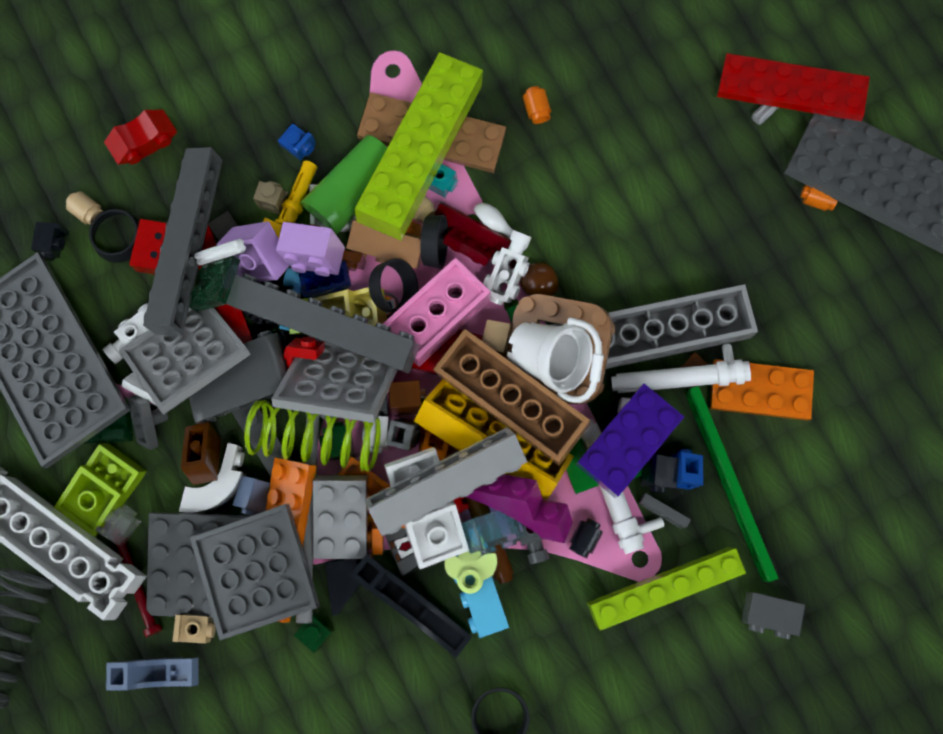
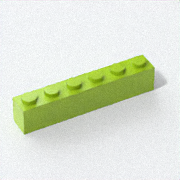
[587,547,746,631]

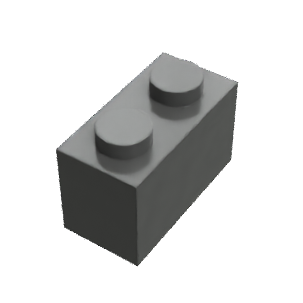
[741,592,805,640]

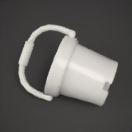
[507,317,604,403]

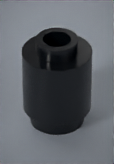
[569,518,603,559]

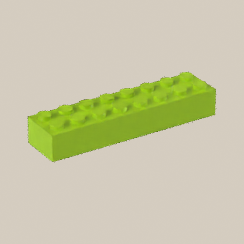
[355,52,483,241]

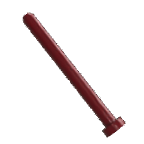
[111,528,163,638]

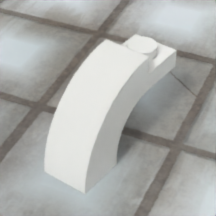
[179,443,246,514]

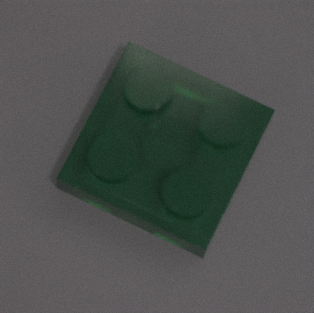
[189,256,241,312]

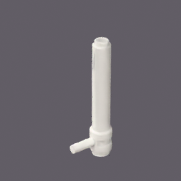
[612,344,751,393]
[581,419,664,555]

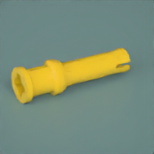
[275,161,317,225]

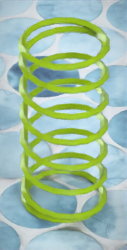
[244,399,381,472]

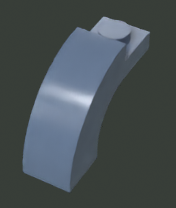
[106,657,199,690]

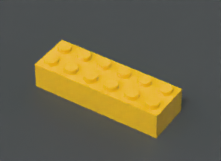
[414,379,574,500]

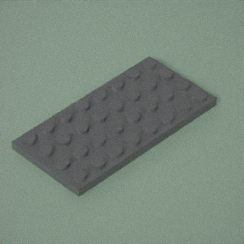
[784,114,943,254]
[0,252,131,468]

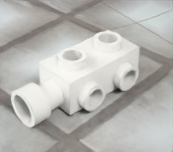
[483,230,531,305]
[103,303,148,364]

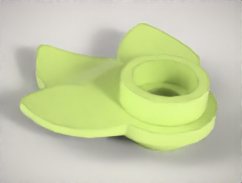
[445,540,497,594]

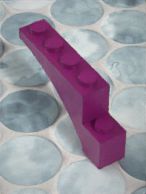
[465,474,573,543]

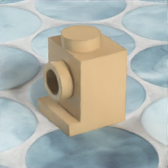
[173,614,216,643]

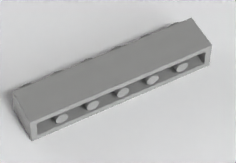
[364,427,527,536]

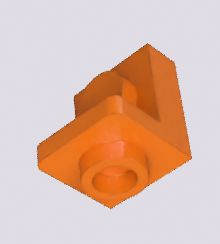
[367,522,384,555]

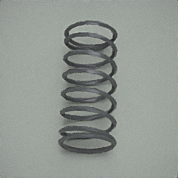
[0,568,55,709]

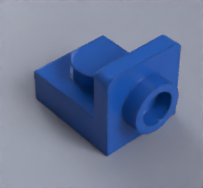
[278,124,316,161]

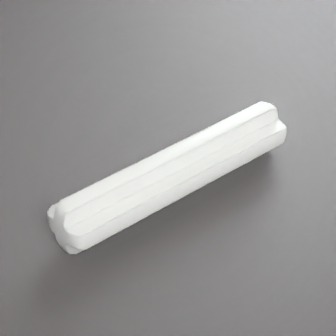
[194,239,246,265]

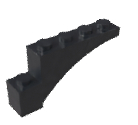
[350,554,473,658]

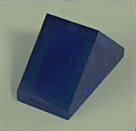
[298,261,352,298]

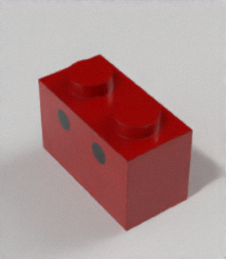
[129,219,167,275]

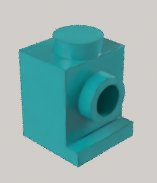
[429,164,458,198]

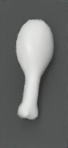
[474,203,528,250]

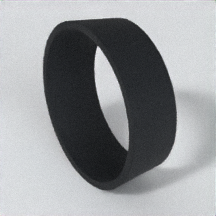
[89,209,140,263]
[420,215,448,269]
[369,258,419,313]
[471,688,530,734]

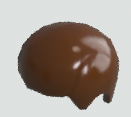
[520,262,559,296]

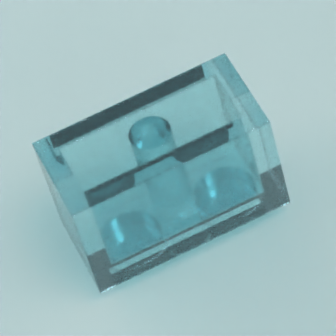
[461,511,525,556]

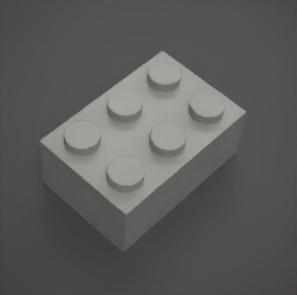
[313,475,368,559]

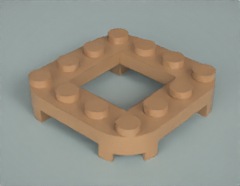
[505,294,615,404]

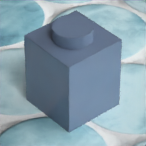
[233,476,270,516]

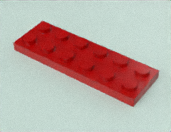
[717,53,870,121]

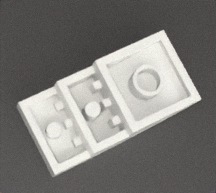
[384,447,469,569]

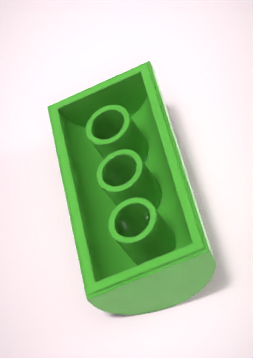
[300,135,388,235]

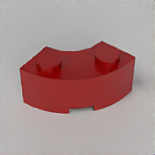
[104,109,177,165]

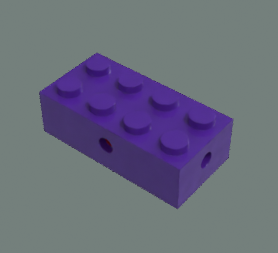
[575,384,684,498]

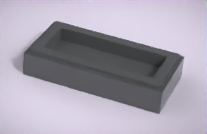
[638,493,691,529]

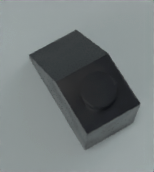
[325,559,361,616]

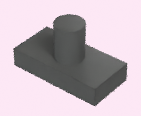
[127,395,168,450]

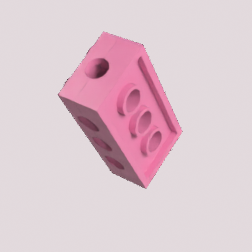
[383,258,491,367]

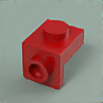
[284,337,325,369]

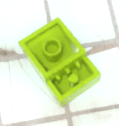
[54,443,147,537]

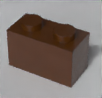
[389,381,426,416]
[180,422,221,485]

